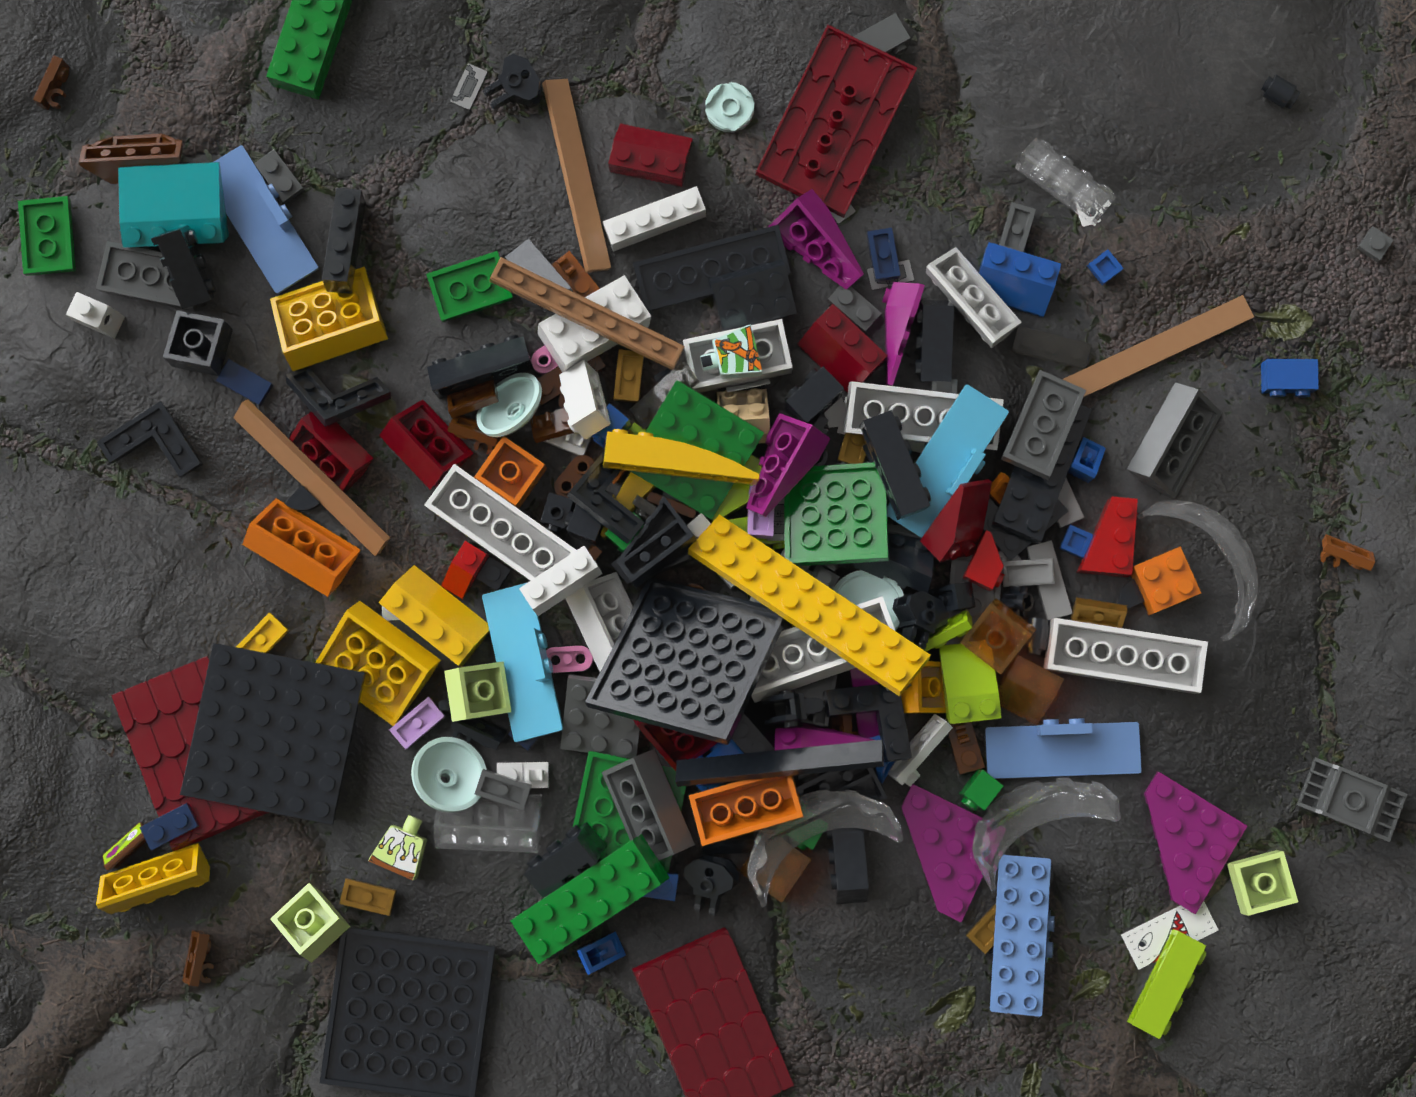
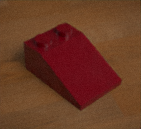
[920,479,992,562]

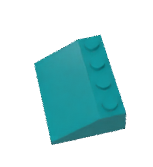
[118,162,229,248]

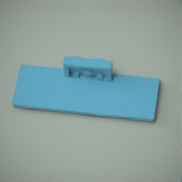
[887,385,1009,538]
[482,583,564,742]

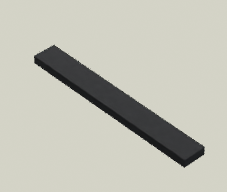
[675,740,884,787]

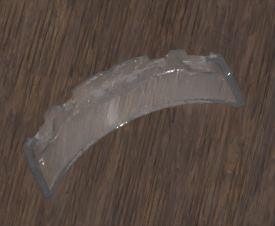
[1137,500,1258,641]
[972,778,1121,891]
[748,790,903,907]

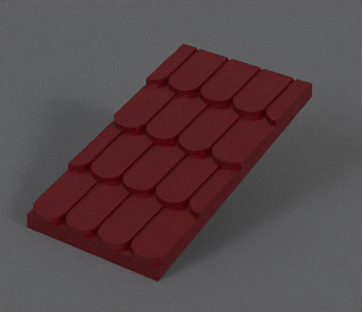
[755,24,917,218]
[111,656,269,851]
[632,927,794,1097]

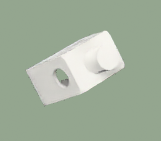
[66,292,125,339]

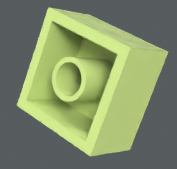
[444,661,511,722]
[1227,850,1298,916]
[271,883,350,963]

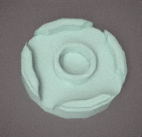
[705,82,754,132]

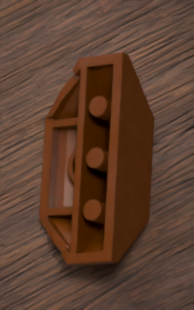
[79,134,183,184]

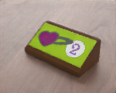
[102,822,146,870]

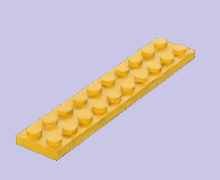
[688,514,930,696]

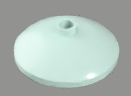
[477,373,542,437]
[833,570,904,630]
[411,737,486,813]

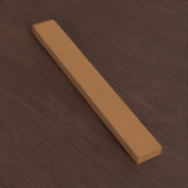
[542,79,611,273]
[489,257,685,370]
[1062,295,1254,398]
[234,399,390,556]

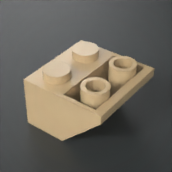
[717,388,770,443]

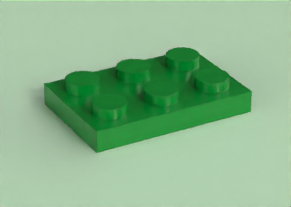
[18,196,76,276]
[426,251,513,323]

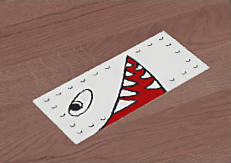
[1121,901,1218,970]

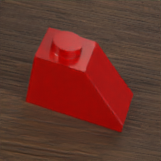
[962,530,1005,592]
[441,541,490,599]

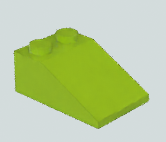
[939,640,1002,724]

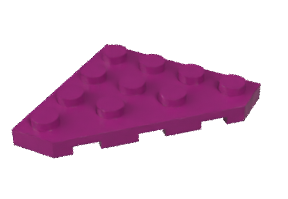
[1144,772,1247,914]
[901,784,1005,922]

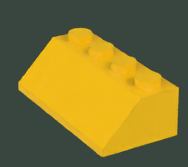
[379,565,490,667]
[96,843,210,914]

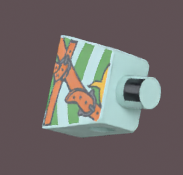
[700,324,762,379]

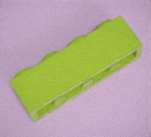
[1127,929,1206,1039]

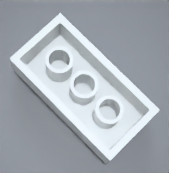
[538,275,651,373]
[683,319,793,393]

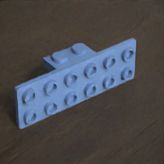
[214,145,319,294]
[985,718,1142,779]
[990,855,1055,1017]

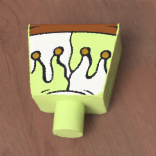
[368,815,427,880]

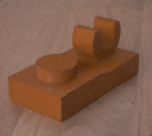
[551,251,600,297]
[1320,534,1375,571]

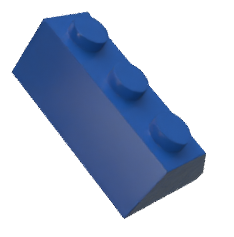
[978,242,1061,317]

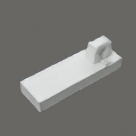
[888,714,953,787]

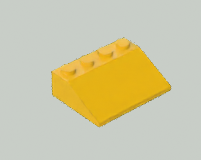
[270,267,388,371]
[315,601,441,726]

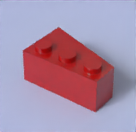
[1076,496,1138,577]

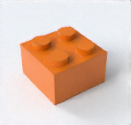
[474,436,547,509]
[1131,546,1201,615]

